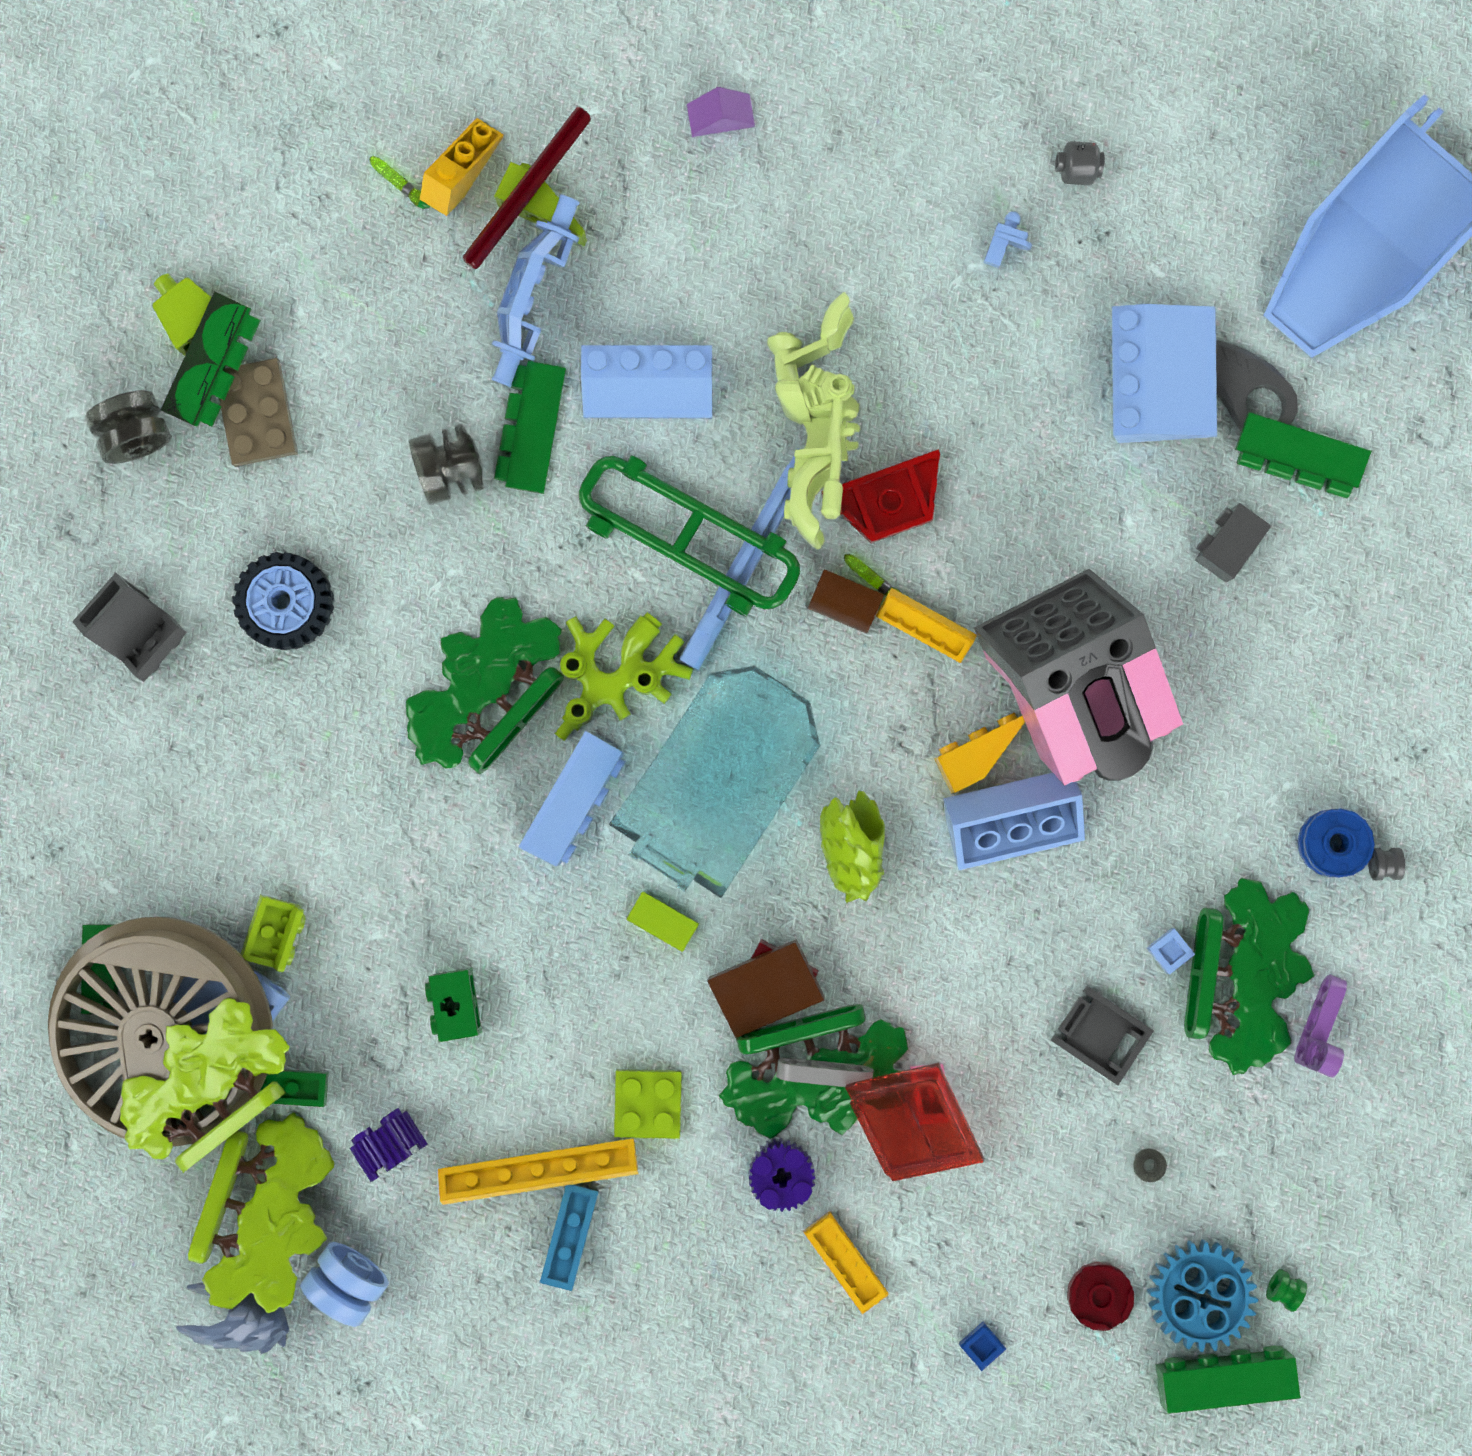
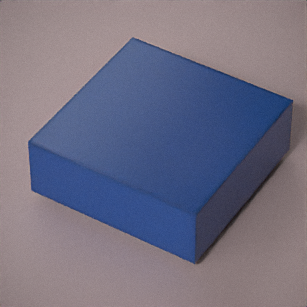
[959,1321,1006,1371]

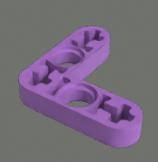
[1294,974,1347,1078]

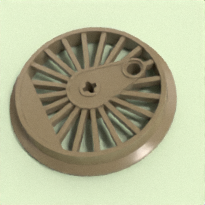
[48,916,273,1147]

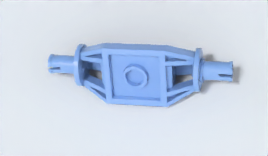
[492,194,580,387]

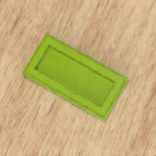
[626,891,699,952]

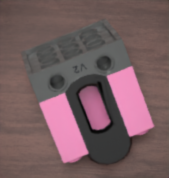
[974,569,1183,786]

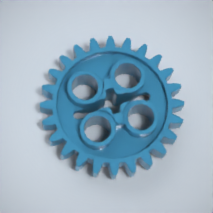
[1147,1239,1258,1352]

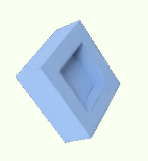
[1147,928,1195,975]

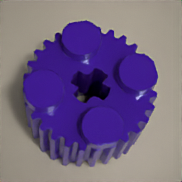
[349,1108,428,1182]
[748,1138,815,1212]

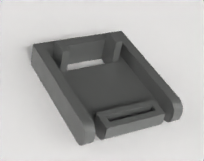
[1051,986,1154,1085]

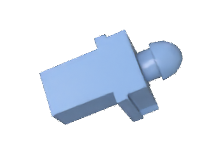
[984,211,1032,268]

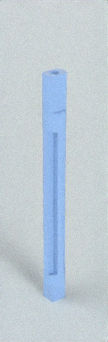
[679,448,799,671]

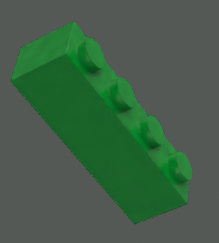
[1155,1346,1301,1414]

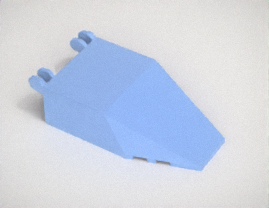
[1263,94,1472,358]

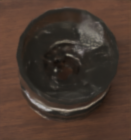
[409,423,484,505]

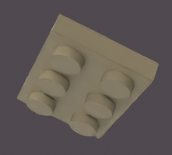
[219,358,298,467]

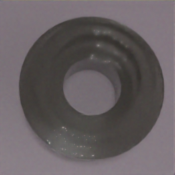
[1133,1148,1167,1182]

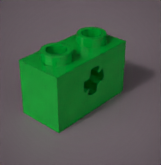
[425,968,482,1042]

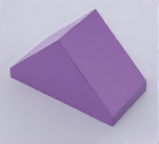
[687,87,755,137]

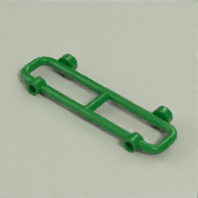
[579,455,800,617]

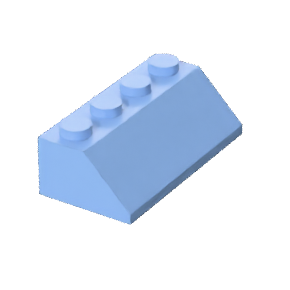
[581,345,712,419]
[519,731,626,866]
[943,772,1085,870]

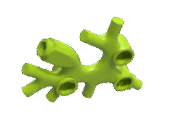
[554,612,693,741]

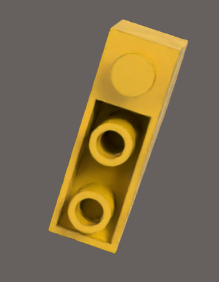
[420,118,504,216]
[934,712,1025,794]

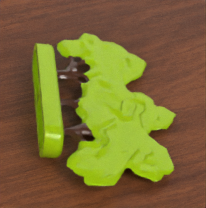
[120,998,290,1173]
[188,1112,335,1313]

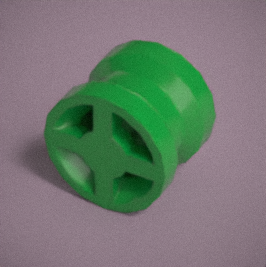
[1266,1269,1307,1312]

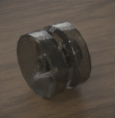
[85,390,172,464]

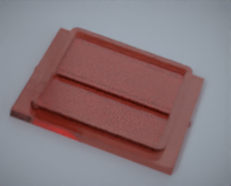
[846,1062,985,1182]

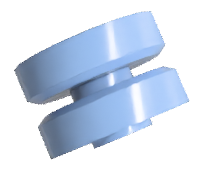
[300,1242,389,1327]

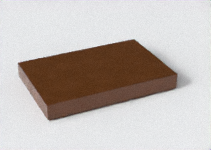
[707,939,825,1038]

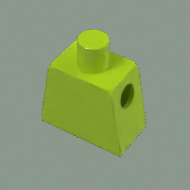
[152,273,211,356]

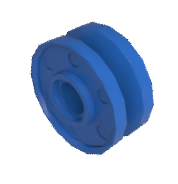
[1297,808,1375,878]

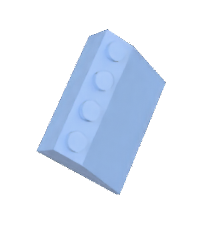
[1112,304,1217,443]

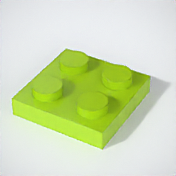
[614,1069,682,1139]

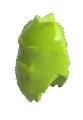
[820,791,885,903]

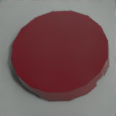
[1067,1262,1135,1331]

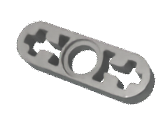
[776,1058,874,1089]

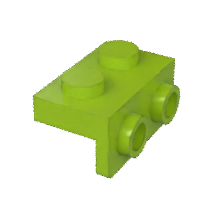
[240,894,306,973]

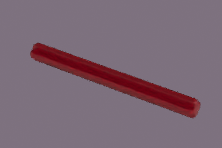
[463,107,591,269]

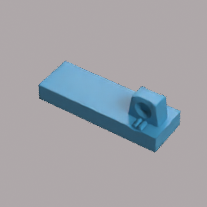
[540,1185,599,1291]

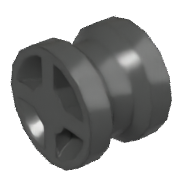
[1368,848,1405,881]

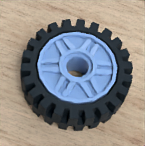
[232,552,334,650]

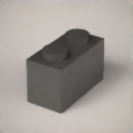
[1195,503,1271,582]

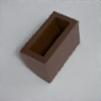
[808,569,884,634]

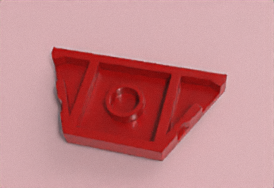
[821,449,940,544]

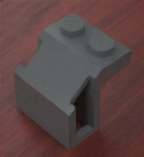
[72,572,187,682]

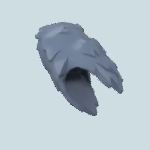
[176,1283,289,1354]

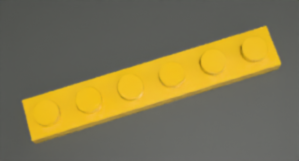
[438,1138,639,1205]

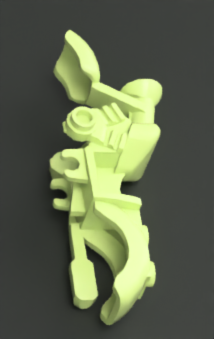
[767,292,860,550]

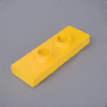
[876,588,977,663]
[803,1211,889,1314]

